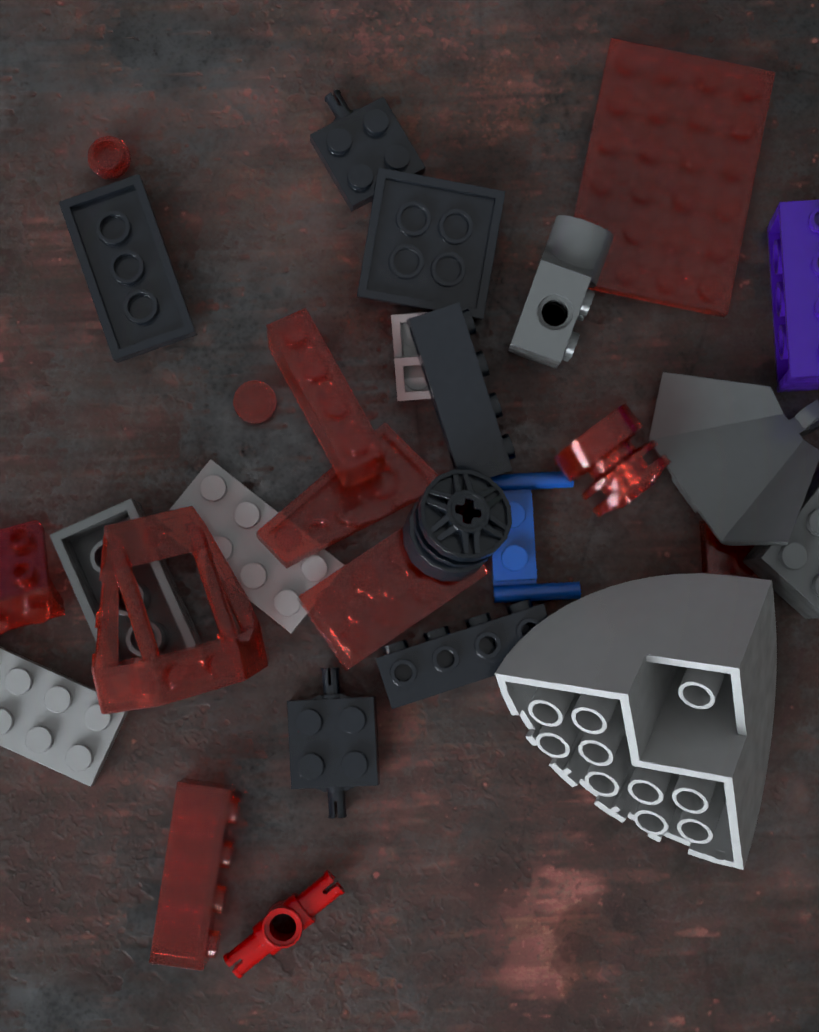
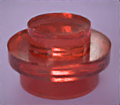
[88,136,131,179]
[233,380,277,424]

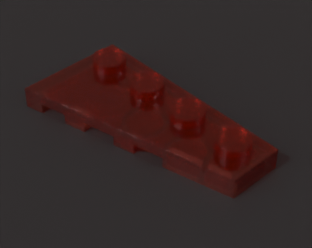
[256,422,438,568]

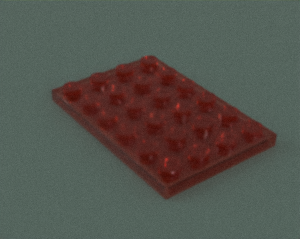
[573,38,775,318]

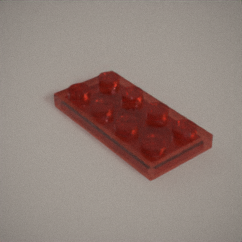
[297,526,490,671]

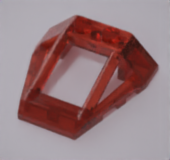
[91,506,269,714]

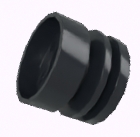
[403,469,512,581]

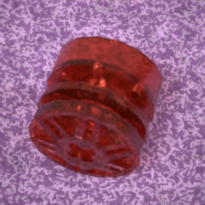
[553,403,672,518]

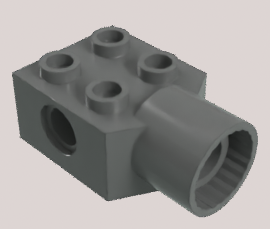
[508,215,614,369]

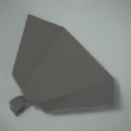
[648,372,819,546]

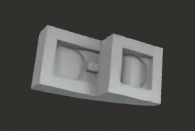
[391,312,431,401]

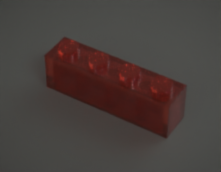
[266,308,386,490]
[149,778,241,971]

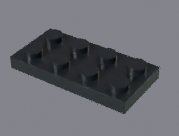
[59,174,197,363]

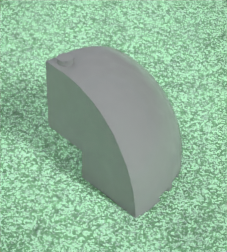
[495,573,777,870]

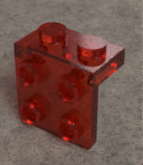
[0,520,65,635]

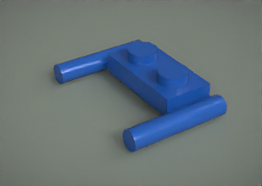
[491,470,581,603]

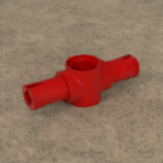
[223,870,345,979]

